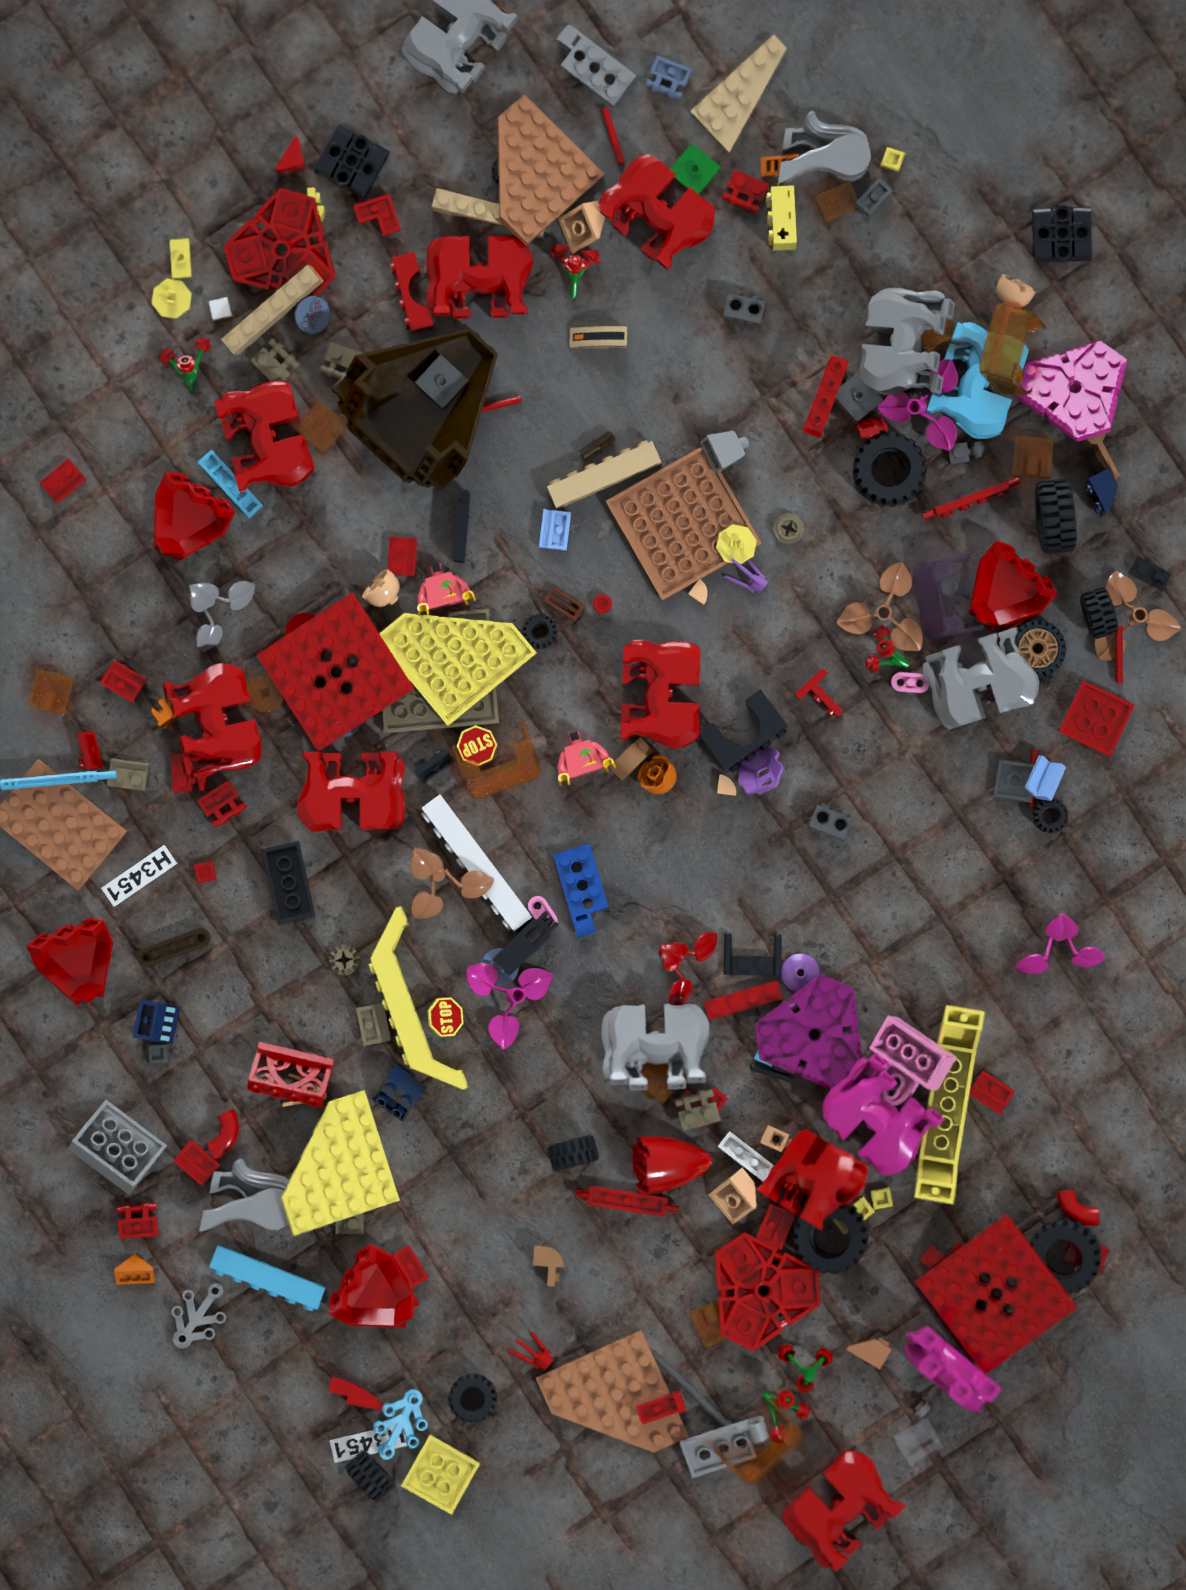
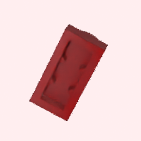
[794,668,843,718]
[636,1389,686,1425]

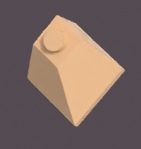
[558,201,605,254]
[709,1168,757,1225]

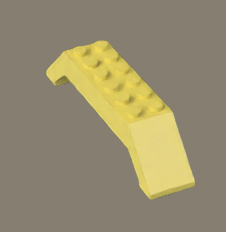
[369,906,469,1089]
[914,1005,985,1204]

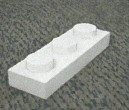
[718,1131,774,1182]

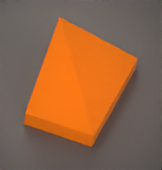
[114,1254,155,1285]

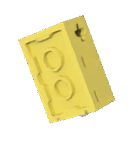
[766,186,797,251]

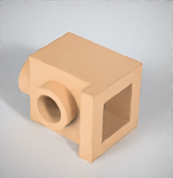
[760,1125,791,1152]

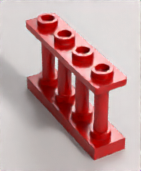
[802,355,849,439]

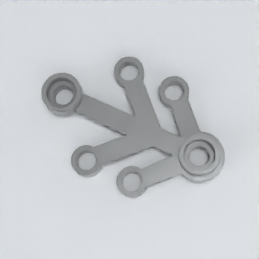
[172,1283,226,1348]

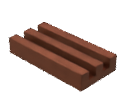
[543,585,586,622]

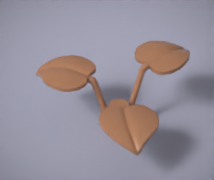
[837,562,923,651]
[1094,571,1181,661]
[410,849,494,919]

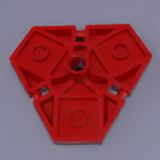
[224,188,336,297]
[714,1232,821,1351]

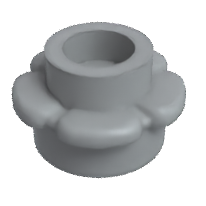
[914,1401,932,1418]

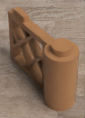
[1082,433,1120,480]

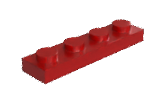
[704,980,783,1020]

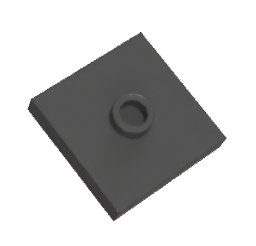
[414,354,468,408]
[834,372,883,424]
[993,759,1035,803]

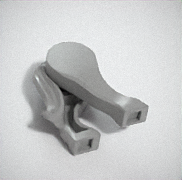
[778,111,871,186]
[199,1159,289,1232]

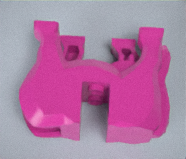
[822,1053,945,1175]
[904,1327,1001,1413]

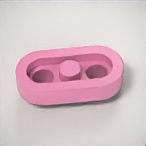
[891,672,929,693]
[528,896,558,927]

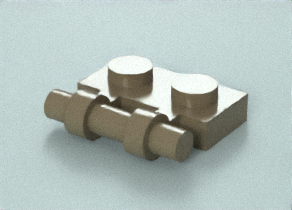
[250,338,300,381]
[320,342,363,380]
[675,1089,721,1131]

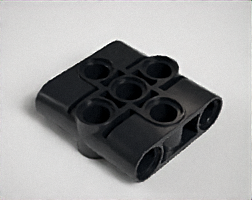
[314,124,390,199]
[1032,205,1092,263]

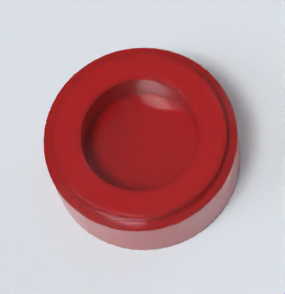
[593,594,612,614]

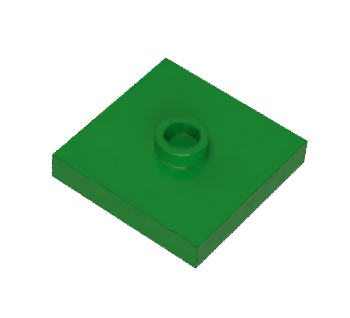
[670,143,721,195]

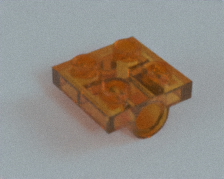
[1012,436,1054,478]
[27,669,75,715]
[640,1063,686,1104]
[690,1300,726,1348]

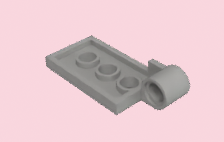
[556,24,636,106]
[680,1416,769,1478]

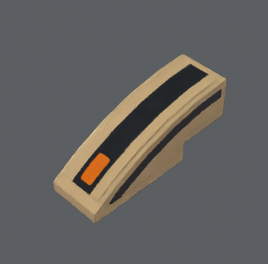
[570,326,627,349]

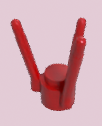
[509,1331,553,1370]

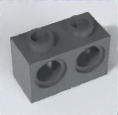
[723,292,766,327]
[808,803,853,841]

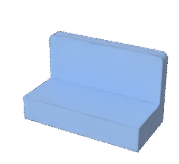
[1025,755,1066,801]

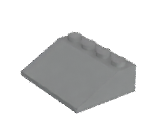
[68,1100,167,1195]

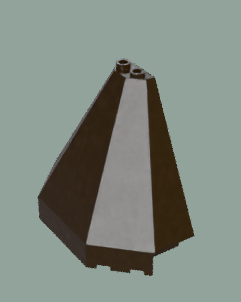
[331,328,498,491]

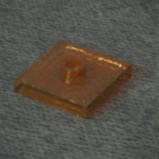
[295,400,347,454]

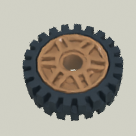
[1015,620,1066,677]

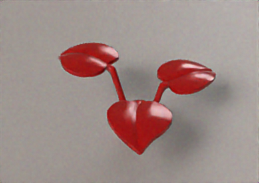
[658,932,718,1006]

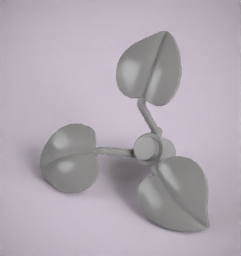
[189,581,255,653]

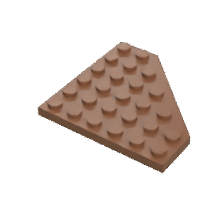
[497,95,605,246]
[536,1330,689,1453]

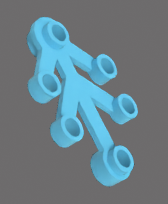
[373,1389,428,1460]

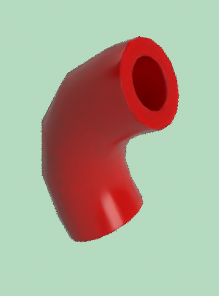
[207,1109,240,1160]
[1056,1190,1100,1226]

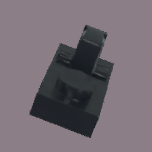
[1128,556,1171,591]
[414,748,455,783]

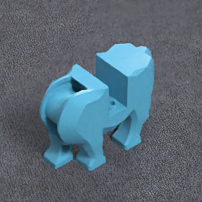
[926,322,1029,439]

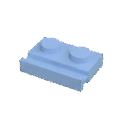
[539,509,571,551]

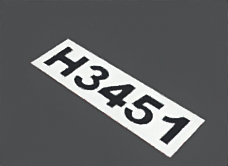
[101,845,177,907]
[329,1425,408,1463]

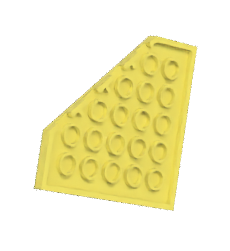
[380,613,537,726]
[280,1090,400,1236]

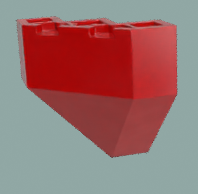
[153,472,235,563]
[968,540,1058,632]
[26,917,113,1007]
[328,1244,420,1328]

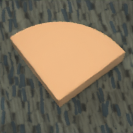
[688,579,707,605]
[717,774,736,796]

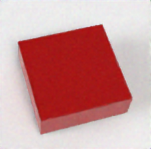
[194,861,217,884]

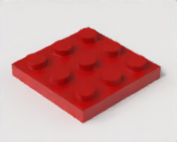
[1058,680,1135,757]

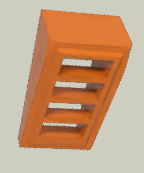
[760,154,799,177]

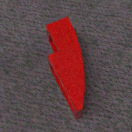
[329,1376,385,1411]

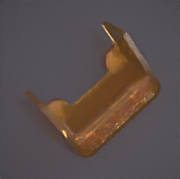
[979,303,1046,396]
[451,720,541,799]
[715,1397,805,1486]

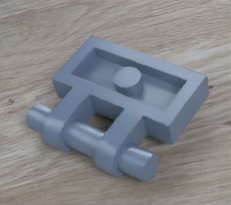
[645,55,692,100]

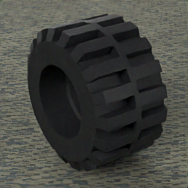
[1080,587,1118,639]
[547,1135,599,1171]
[448,1373,497,1424]
[345,1450,395,1502]

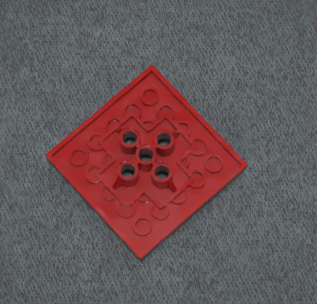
[257,592,415,752]
[915,1214,1078,1375]

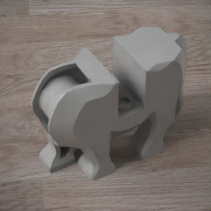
[401,0,518,94]
[859,288,955,395]
[923,627,1039,730]
[601,1004,709,1091]

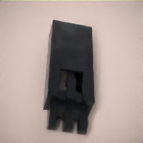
[452,490,470,563]
[493,911,559,976]

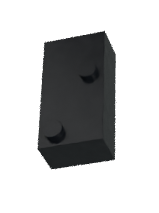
[261,841,316,926]

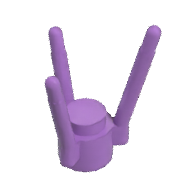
[724,559,768,593]

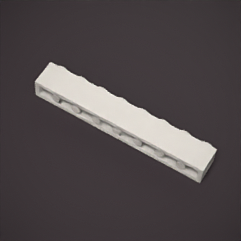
[422,795,532,931]

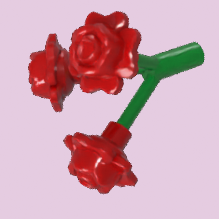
[549,243,601,298]

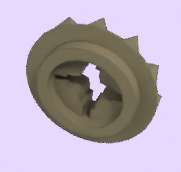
[774,514,804,544]
[329,945,360,975]

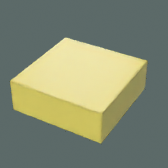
[881,147,905,172]
[870,1187,893,1210]

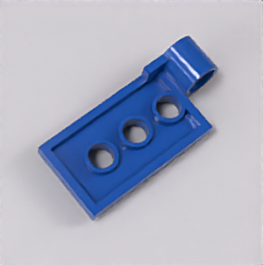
[553,844,609,938]

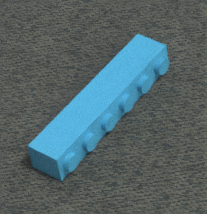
[209,1245,327,1311]

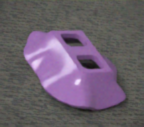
[738,748,783,795]

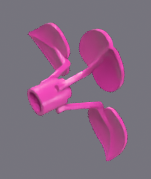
[877,359,958,451]
[1015,913,1106,974]
[466,963,553,1049]

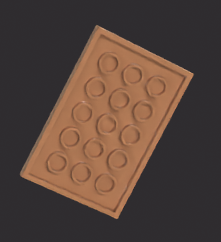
[0,759,128,891]

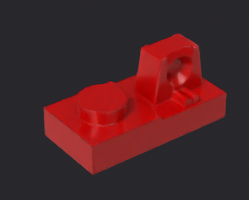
[77,731,103,771]

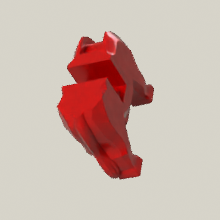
[597,154,715,272]
[426,236,533,319]
[214,380,315,494]
[621,640,700,749]
[162,663,262,778]
[297,752,405,832]
[756,1129,868,1230]
[782,1450,906,1572]

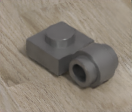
[948,442,986,465]

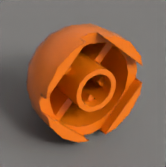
[638,755,677,795]

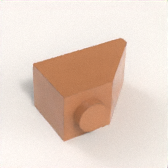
[845,1338,892,1369]

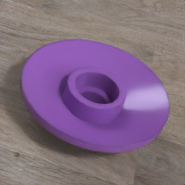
[781,954,819,992]

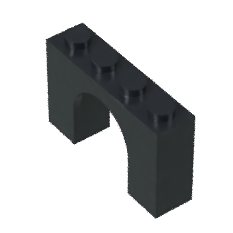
[699,689,788,774]

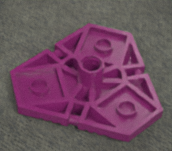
[755,974,863,1089]

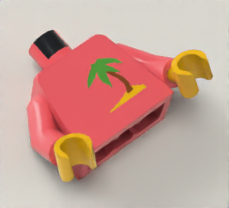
[417,563,476,616]
[557,731,616,786]

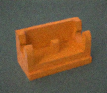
[152,698,179,729]

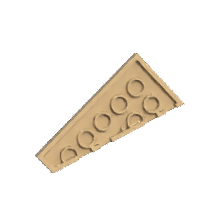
[690,35,787,154]

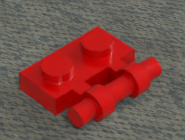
[722,169,769,214]
[171,754,207,793]
[197,780,247,828]
[117,1202,159,1239]

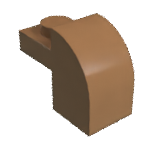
[609,737,654,781]
[533,1245,564,1287]

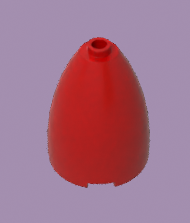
[632,1136,712,1195]

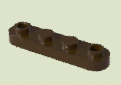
[137,928,211,967]

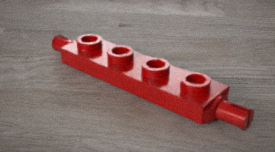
[921,476,1021,520]
[575,1186,679,1217]

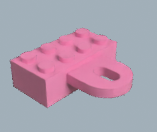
[869,1016,957,1106]

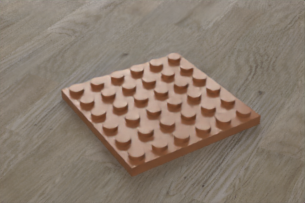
[605,447,762,601]

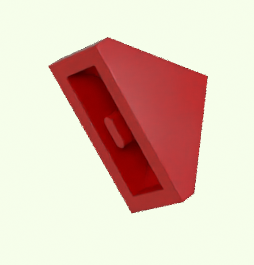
[275,136,306,174]

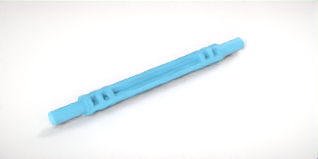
[0,770,117,791]

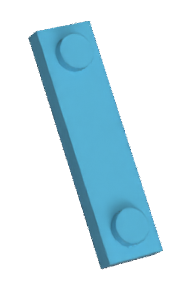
[198,449,263,519]

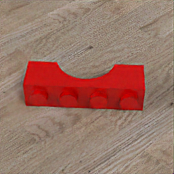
[390,252,434,334]

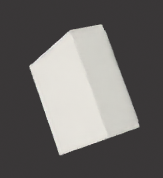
[209,297,232,321]

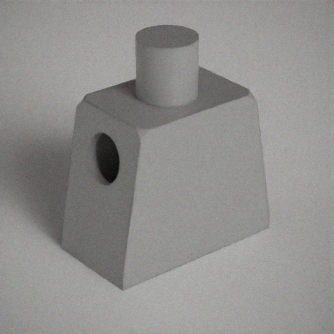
[700,431,749,474]

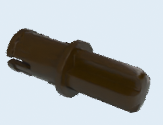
[579,431,616,461]

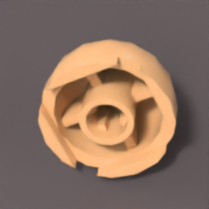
[996,274,1036,309]
[362,570,400,607]

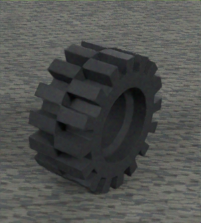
[522,614,557,649]
[1033,798,1069,833]

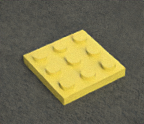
[401,1435,480,1515]

